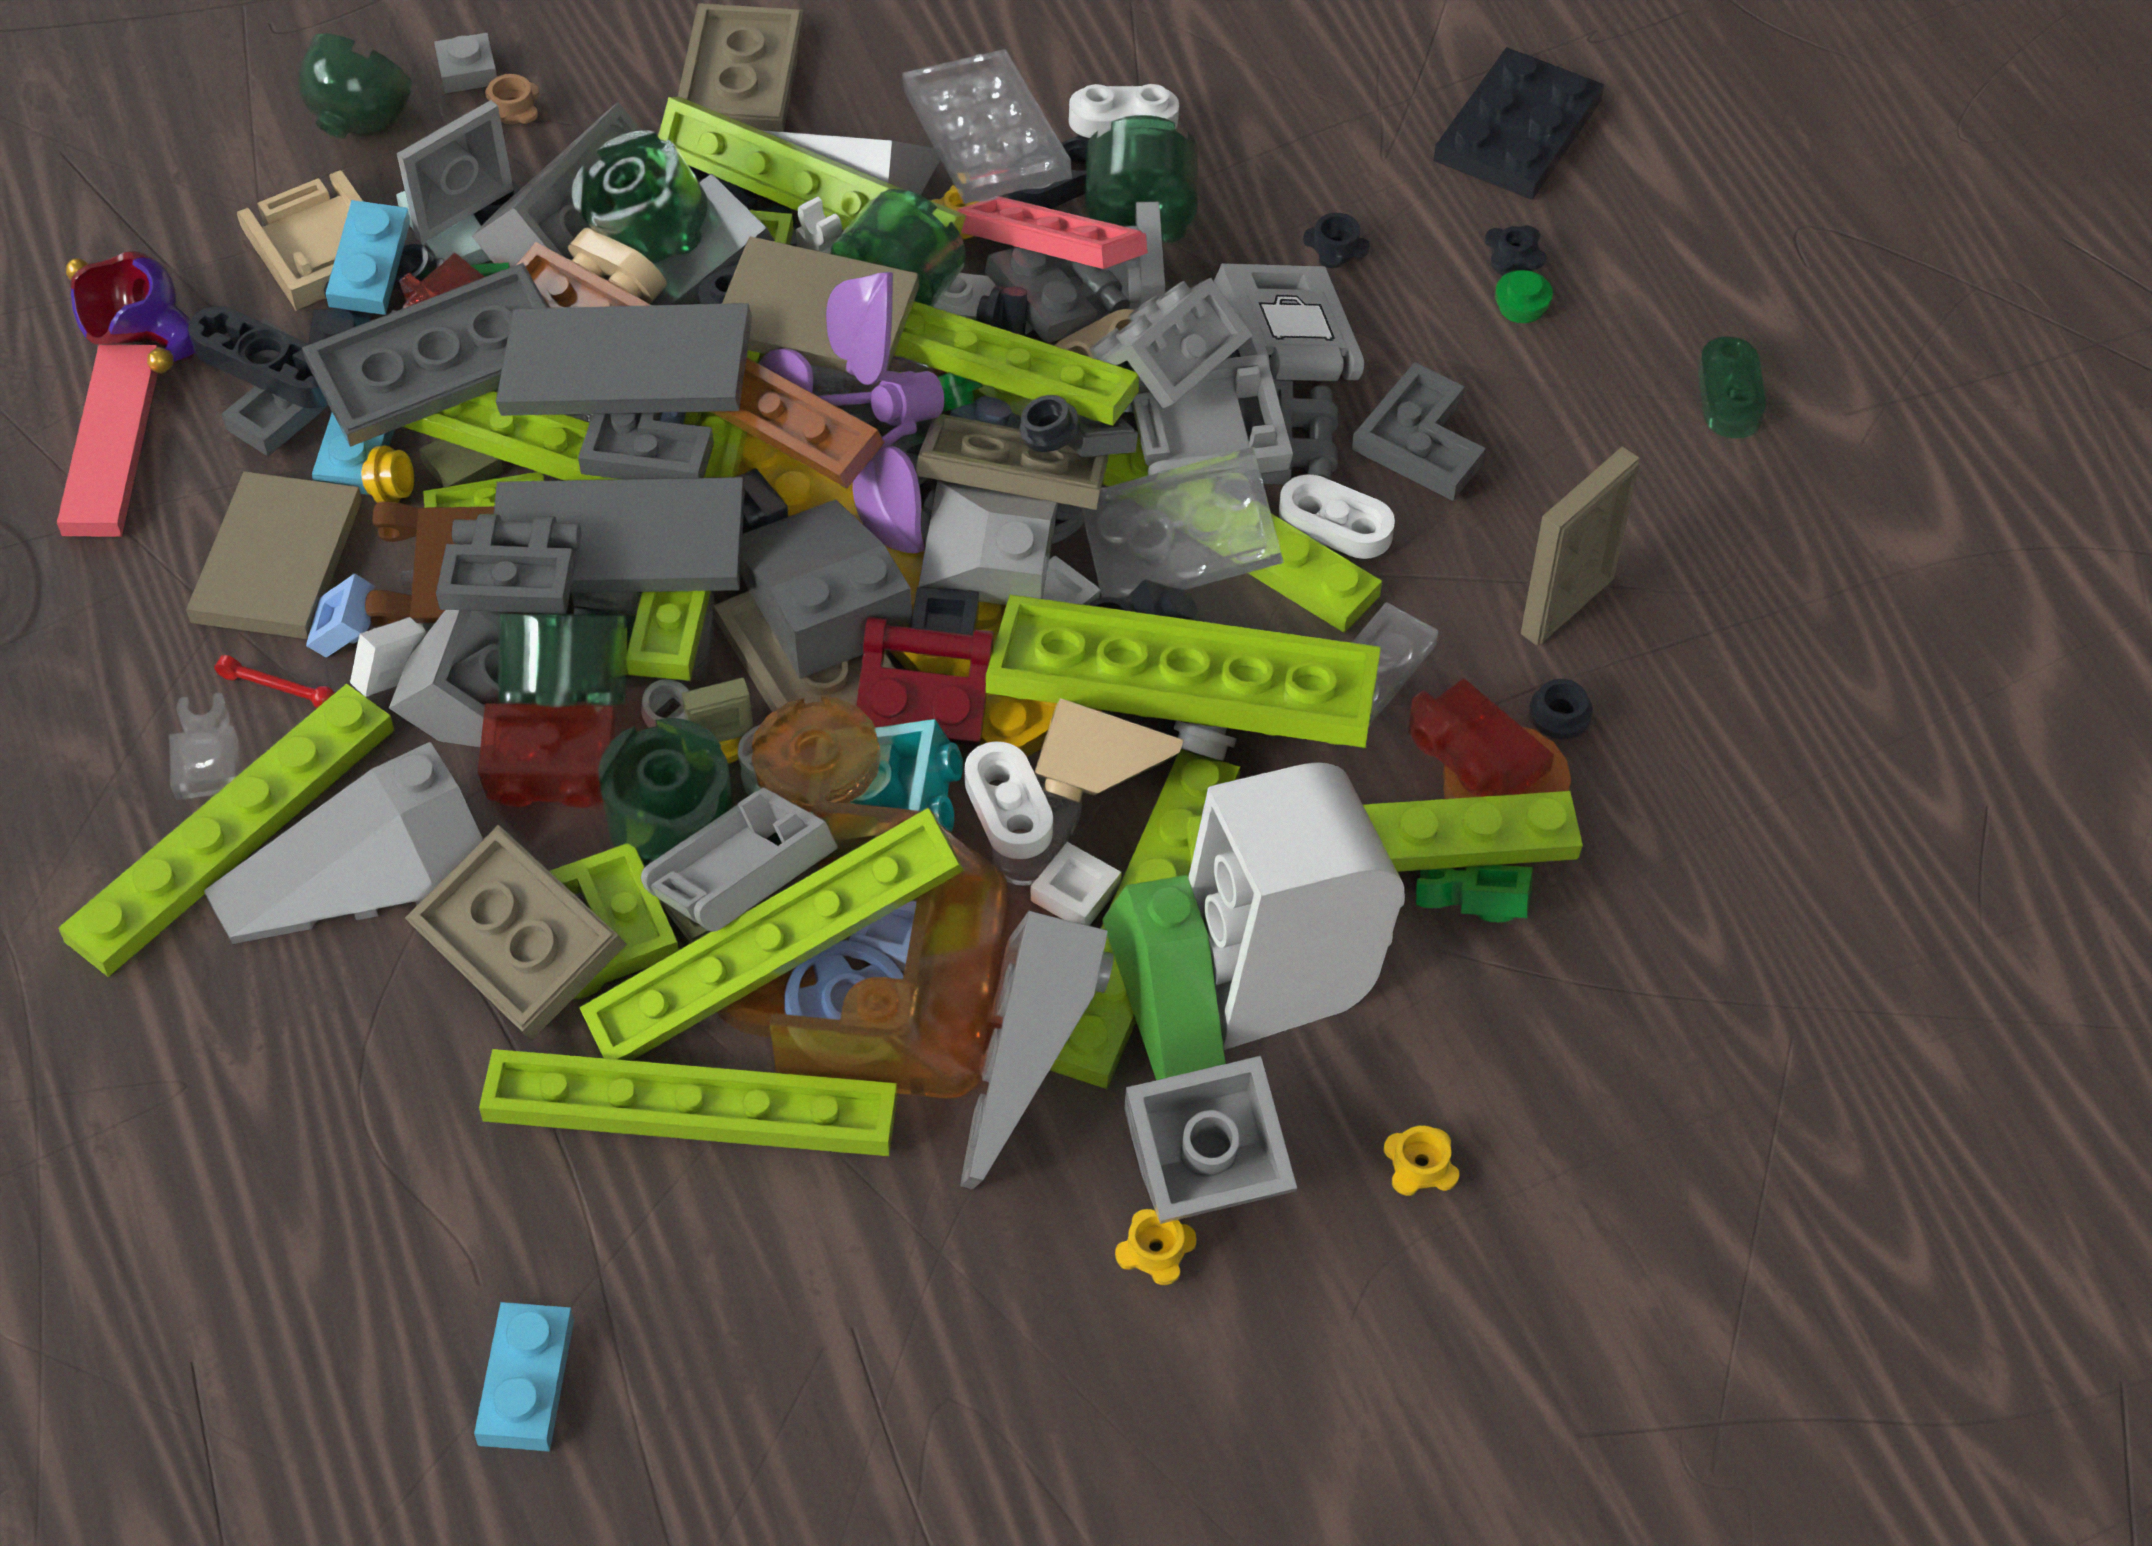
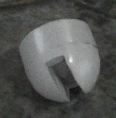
[641,679,689,735]

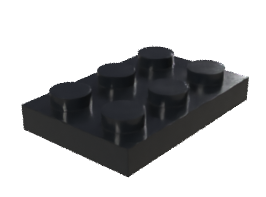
[1433,47,1604,200]

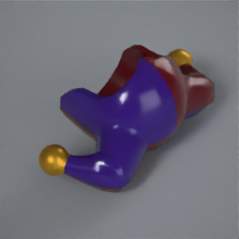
[66,251,195,373]

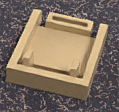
[237,170,363,311]

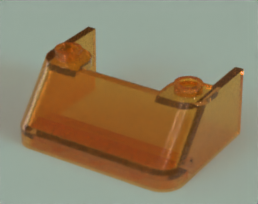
[770,800,1008,1099]

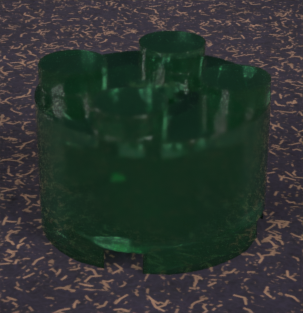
[1085,115,1198,243]
[572,130,708,263]
[830,189,966,307]
[498,613,627,706]
[598,718,734,865]

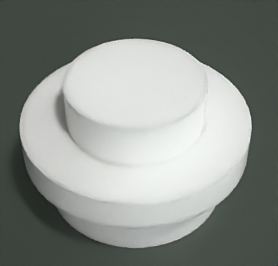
[1174,721,1237,761]

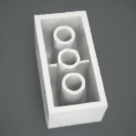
[1188,763,1405,1050]

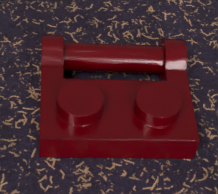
[853,617,994,746]

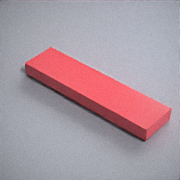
[957,196,1148,269]
[57,345,158,537]

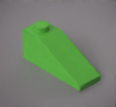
[1102,875,1226,1080]

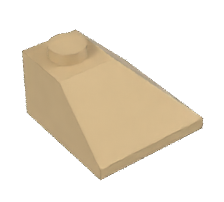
[1034,698,1184,803]

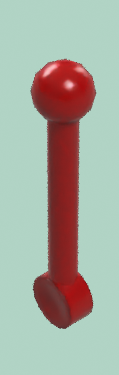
[214,655,335,708]

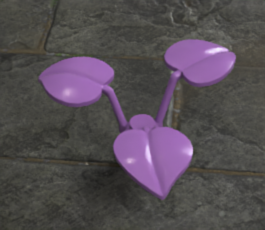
[759,272,944,553]

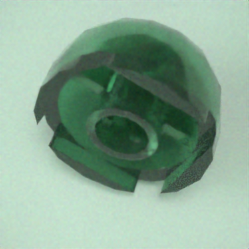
[298,33,412,139]

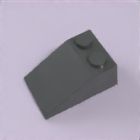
[740,499,912,679]

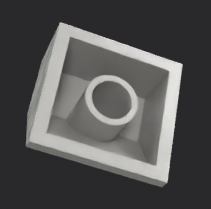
[1124,1056,1297,1224]

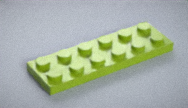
[986,594,1381,748]

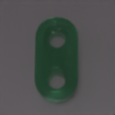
[1698,336,1766,439]

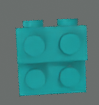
[805,719,963,851]

